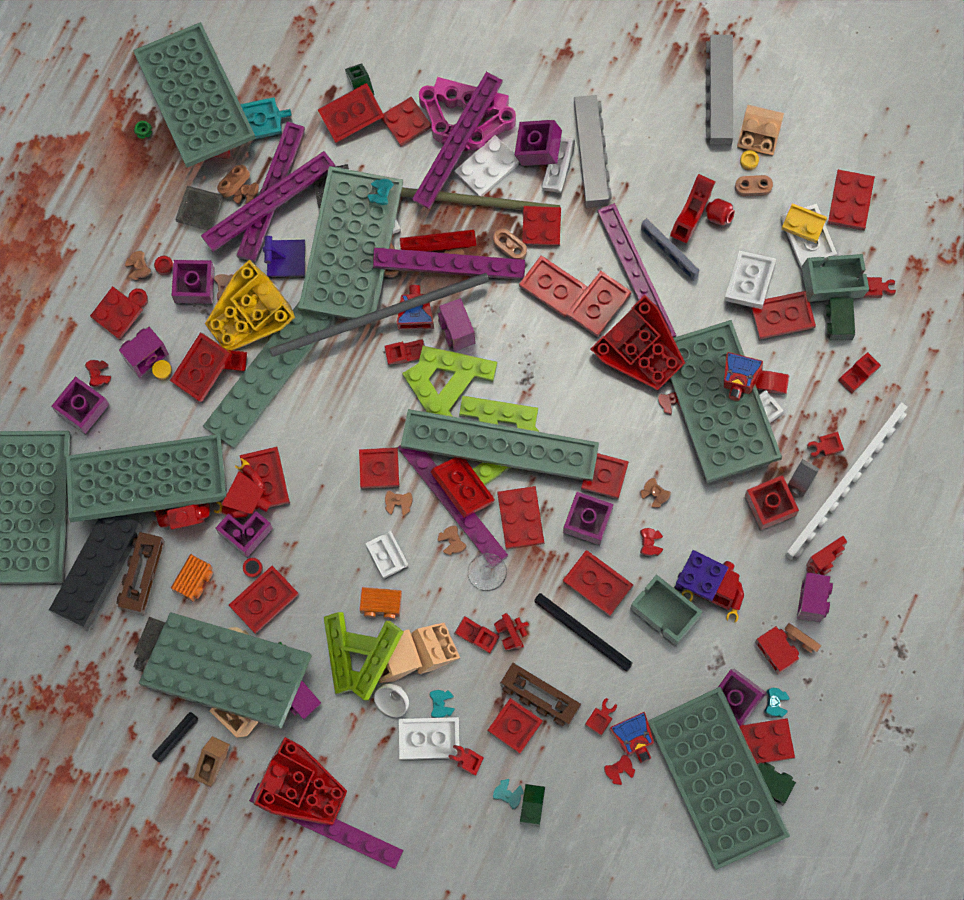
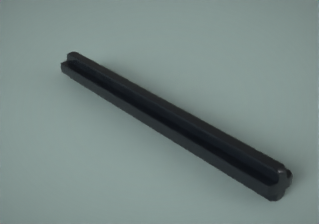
[534,593,633,671]

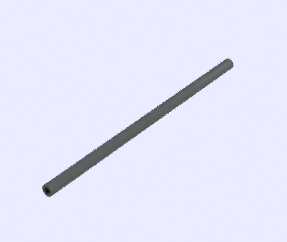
[269,273,489,357]

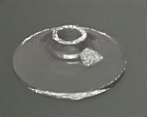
[468,553,507,591]

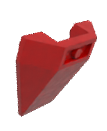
[590,295,685,390]
[254,737,347,826]

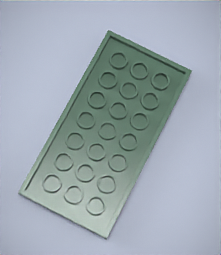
[133,22,256,168]
[298,166,403,324]
[670,320,782,483]
[0,431,70,584]
[66,434,227,523]
[139,612,312,729]
[648,687,790,870]

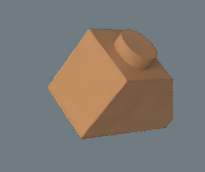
[193,736,230,787]

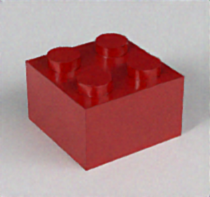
[745,475,799,530]

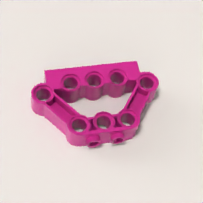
[419,77,516,151]

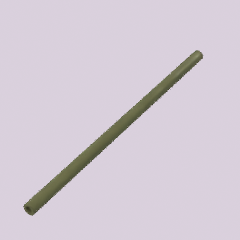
[401,187,560,210]

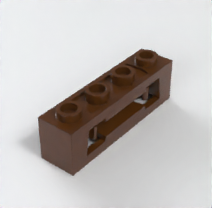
[116,532,165,616]
[500,663,581,727]

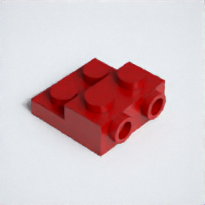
[806,536,848,575]

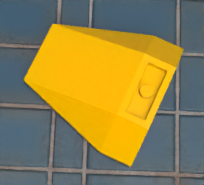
[205,260,295,351]

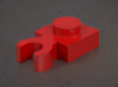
[863,277,896,298]
[807,432,844,458]
[585,698,617,736]
[448,745,484,776]

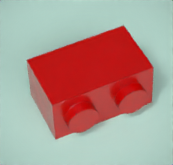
[755,626,799,675]

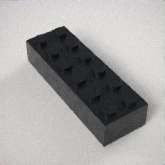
[49,515,143,631]

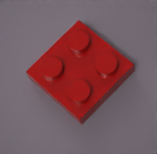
[381,96,432,147]
[522,206,561,246]
[90,286,143,340]
[359,447,400,489]
[581,453,629,500]
[487,698,543,754]

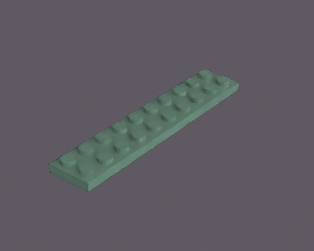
[203,301,336,449]
[401,409,599,481]

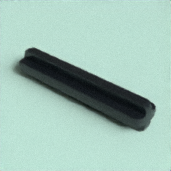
[152,712,198,762]

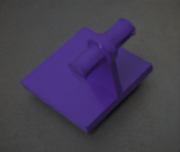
[263,236,305,277]
[674,550,729,602]

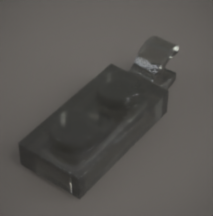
[133,617,165,672]

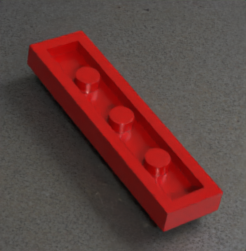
[400,229,477,252]

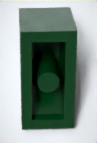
[345,63,375,95]
[520,784,545,827]

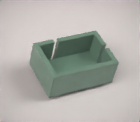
[802,254,869,302]
[630,574,703,646]

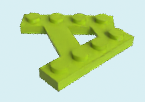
[402,345,498,417]
[459,396,539,485]
[324,612,404,700]

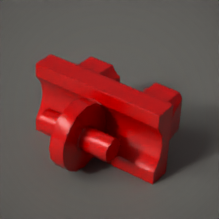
[494,613,529,650]

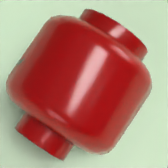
[705,198,735,226]

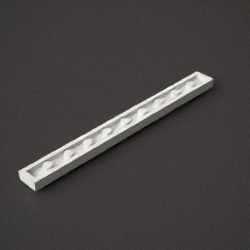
[785,402,907,561]

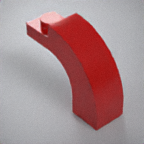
[670,174,716,244]

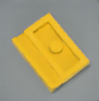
[781,203,827,243]

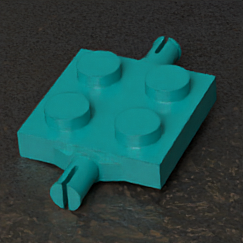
[240,97,292,139]

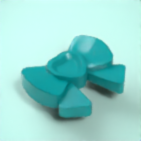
[367,178,394,205]
[764,688,790,717]
[429,690,455,718]
[493,779,524,809]

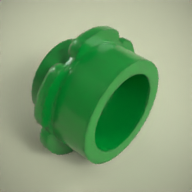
[134,121,152,139]

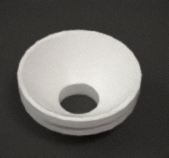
[374,684,409,718]

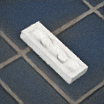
[542,138,575,193]

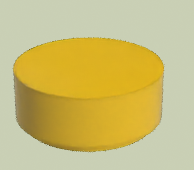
[740,150,759,170]
[152,360,172,380]

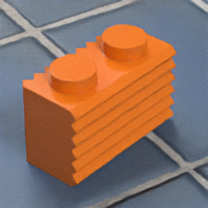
[171,554,213,602]
[360,587,402,619]

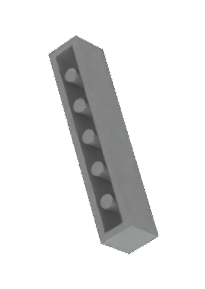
[706,35,733,146]
[574,95,612,208]

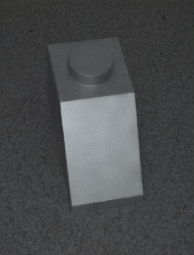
[788,459,819,498]

